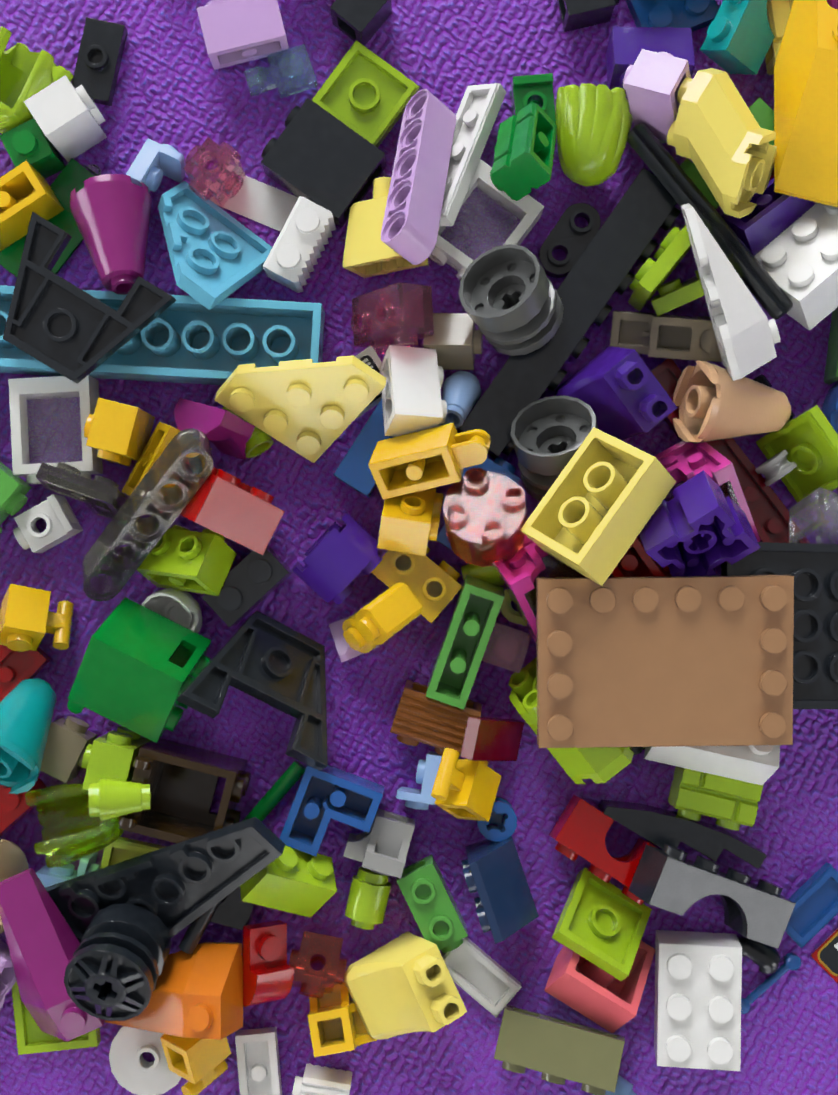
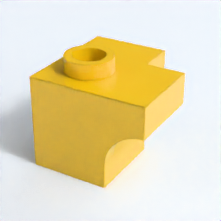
[307,981,377,1058]

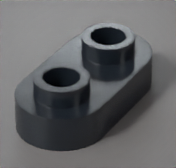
[538,203,601,278]

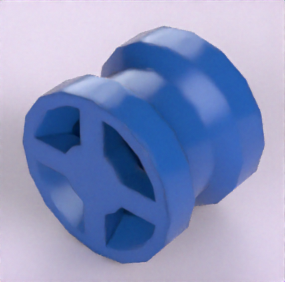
[477,797,517,842]

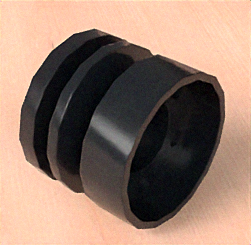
[64,904,172,1021]

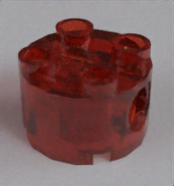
[443,468,527,567]

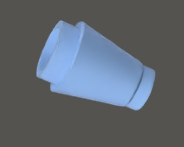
[442,371,481,428]

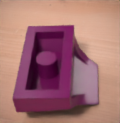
[173,398,255,460]

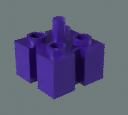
[639,470,760,576]

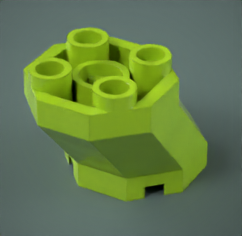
[508,657,634,784]

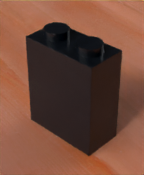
[261,98,386,228]

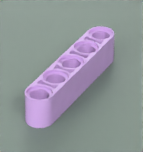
[381,89,456,265]

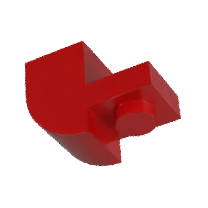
[242,920,294,1007]

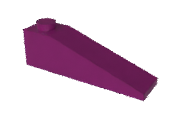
[0,868,105,1042]

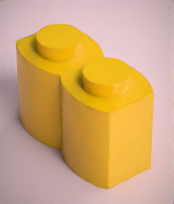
[342,582,423,653]

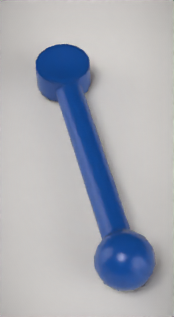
[741,952,801,1014]

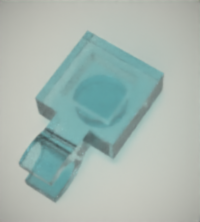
[244,44,317,98]

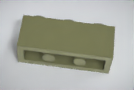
[494,1005,625,1095]

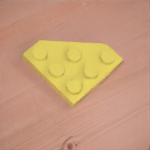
[214,355,386,463]

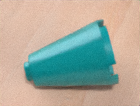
[0,678,57,794]

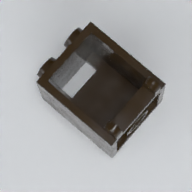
[118,738,251,843]

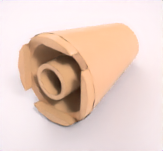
[673,361,791,443]

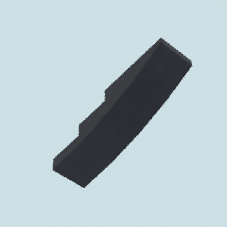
[598,799,767,869]

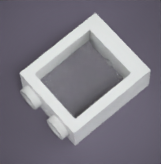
[429,159,544,281]
[8,375,103,484]

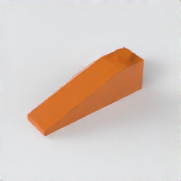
[105,942,243,1040]

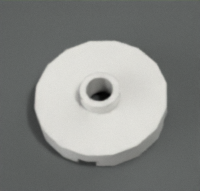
[109,1026,182,1095]

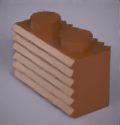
[390,680,482,755]

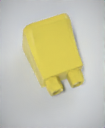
[344,931,467,1040]

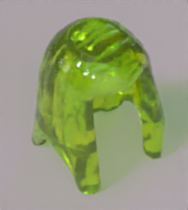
[25,784,125,868]

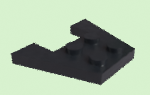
[3,212,176,384]
[176,611,328,771]

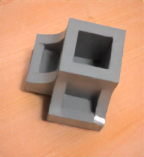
[343,809,415,879]

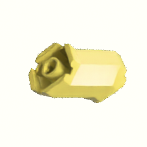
[667,68,777,219]

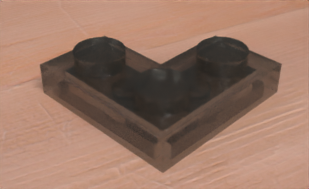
[36,462,136,526]

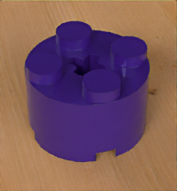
[292,512,383,605]

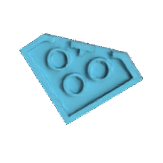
[158,181,272,310]

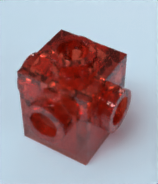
[289,931,347,998]

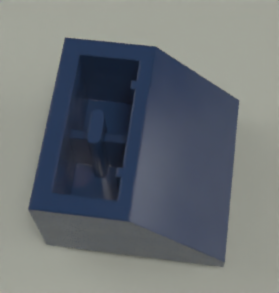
[461,836,539,944]

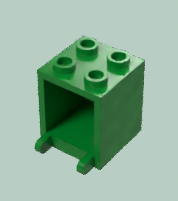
[67,597,212,743]

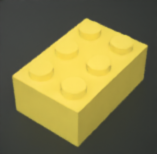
[520,427,676,586]

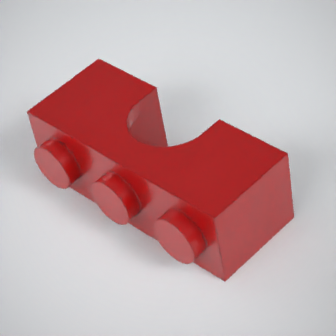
[549,795,656,906]

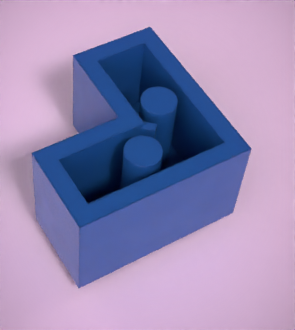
[279,765,385,856]

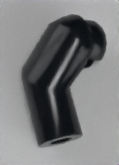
[737,936,780,974]

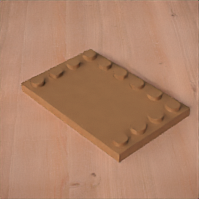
[536,575,794,748]

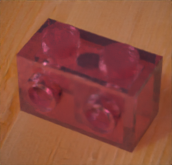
[351,282,434,354]

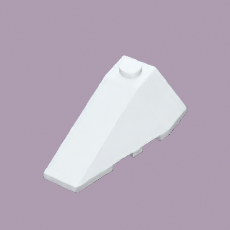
[681,203,780,381]

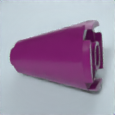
[70,174,152,295]

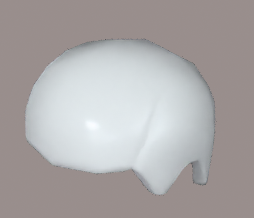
[141,588,202,633]

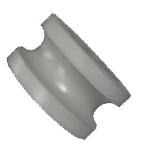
[755,449,797,486]

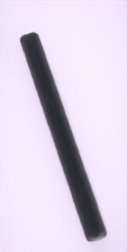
[627,123,793,320]

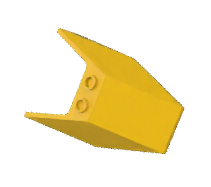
[774,0,838,208]

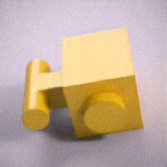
[0,583,74,652]
[431,748,501,822]
[160,1034,231,1095]

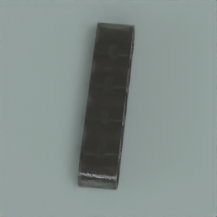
[82,429,213,601]

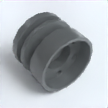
[458,244,564,356]
[511,395,598,501]

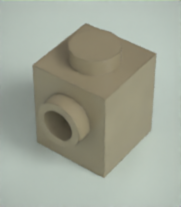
[423,313,483,370]
[40,716,97,783]

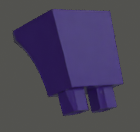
[554,346,678,441]

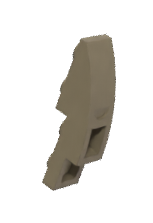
[610,310,771,363]

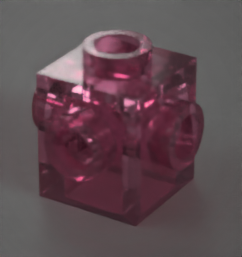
[183,137,246,207]

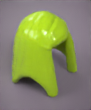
[0,26,74,134]
[555,83,633,187]

